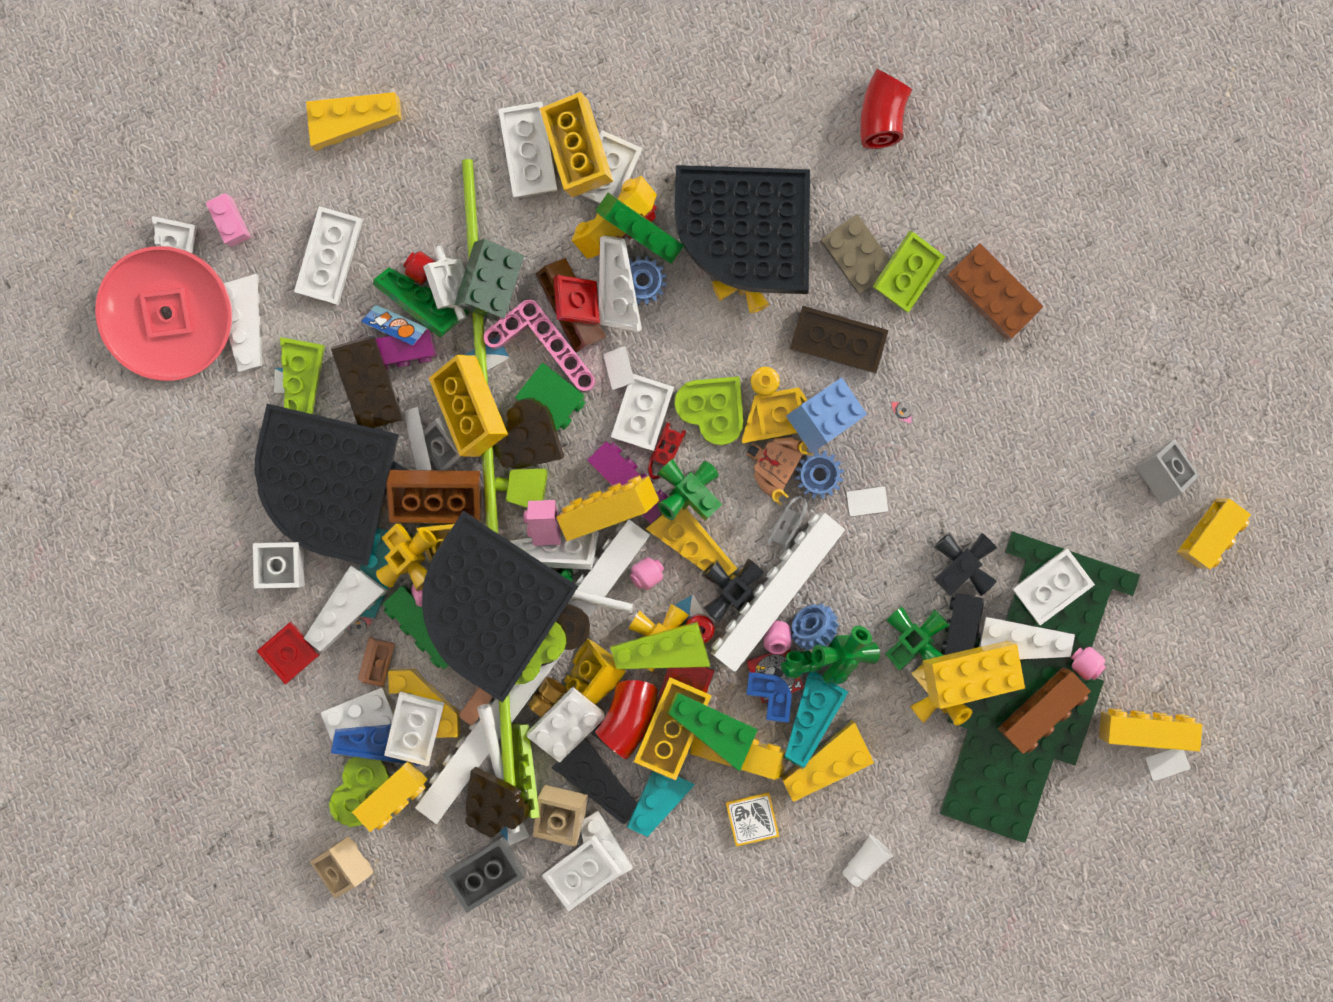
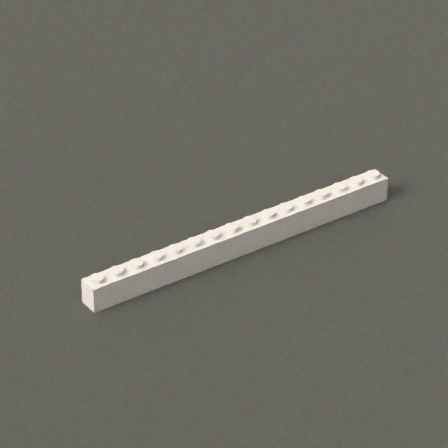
[415,519,651,824]

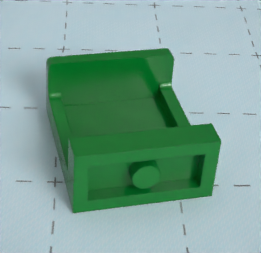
[515,362,586,432]

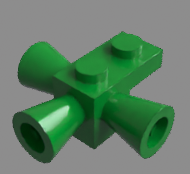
[657,459,722,521]
[885,607,950,671]
[812,626,880,684]

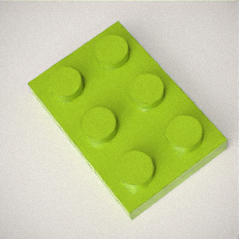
[872,231,945,313]

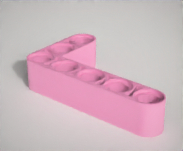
[484,300,595,392]

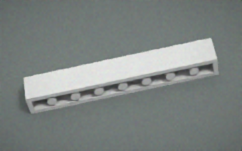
[710,512,845,672]

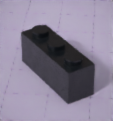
[941,593,985,655]

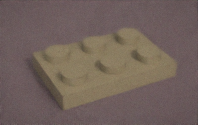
[820,214,890,295]

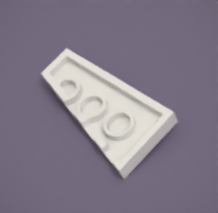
[979,617,1075,659]

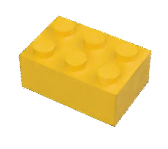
[1177,498,1251,570]
[352,761,428,832]

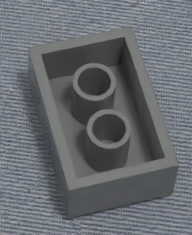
[443,835,526,913]

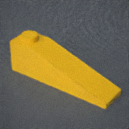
[564,638,626,704]

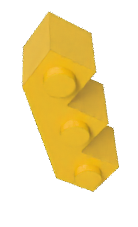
[571,176,657,259]
[388,668,461,738]

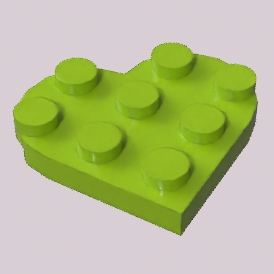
[675,376,743,445]
[515,622,566,685]
[329,757,393,827]

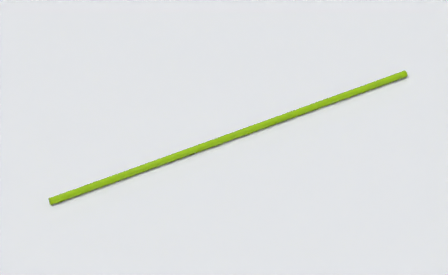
[462,159,515,786]

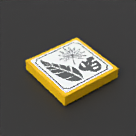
[726,792,779,846]

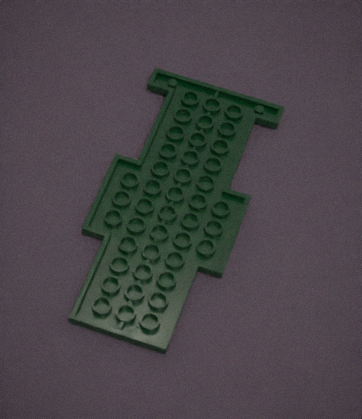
[939,531,1140,843]

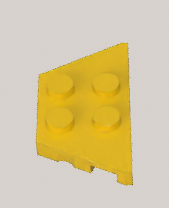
[742,387,808,444]

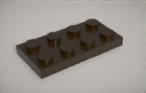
[790,306,889,374]
[331,335,403,428]

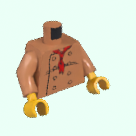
[746,438,812,506]

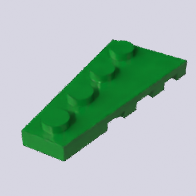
[373,267,470,338]
[667,692,758,771]

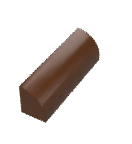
[535,258,606,353]

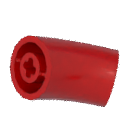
[860,68,913,149]
[595,680,658,760]

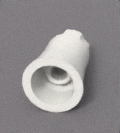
[842,835,893,887]

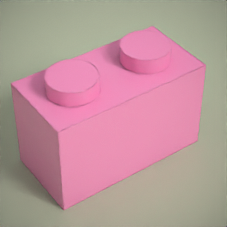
[205,193,251,247]
[524,500,561,546]

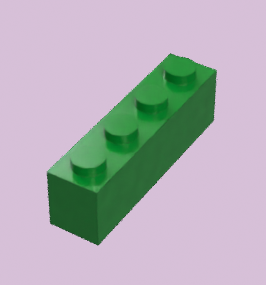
[595,192,683,264]
[382,585,449,670]

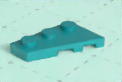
[626,771,695,837]

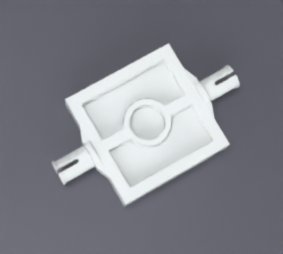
[423,245,467,321]

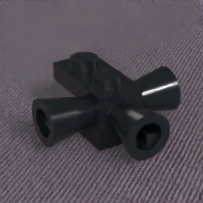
[933,532,997,596]
[702,558,764,623]

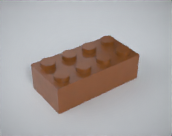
[944,243,1044,341]
[387,470,482,523]
[997,667,1091,754]

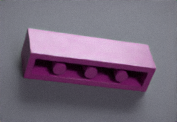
[377,329,437,370]
[587,441,668,524]

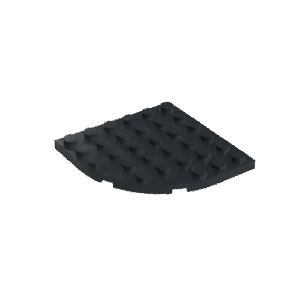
[674,165,810,294]
[254,404,399,566]
[422,511,578,703]

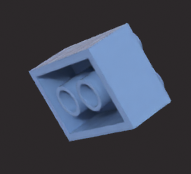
[786,378,867,453]

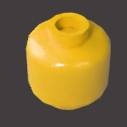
[750,367,780,396]

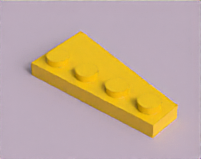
[646,508,737,576]

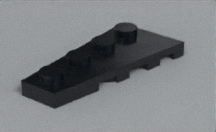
[551,739,637,824]

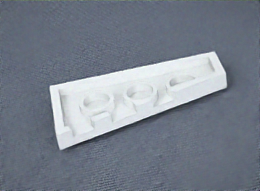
[599,235,642,332]
[224,274,262,372]
[510,530,599,570]
[304,565,388,651]

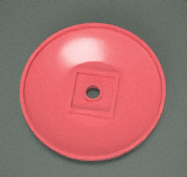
[95,246,232,381]

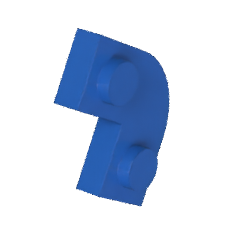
[746,672,791,723]

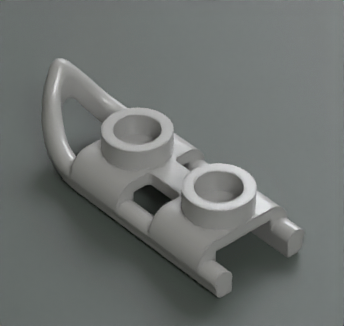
[766,495,807,552]

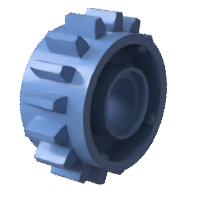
[629,256,667,305]
[795,450,844,499]
[791,604,839,651]

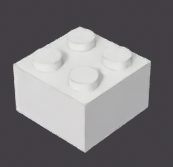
[253,542,305,589]

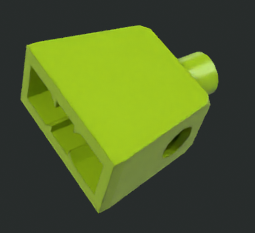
[495,469,548,508]

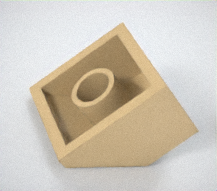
[533,785,588,847]
[310,836,374,898]

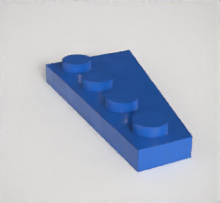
[331,724,421,766]

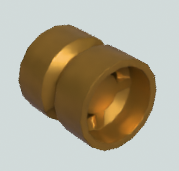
[528,677,568,717]

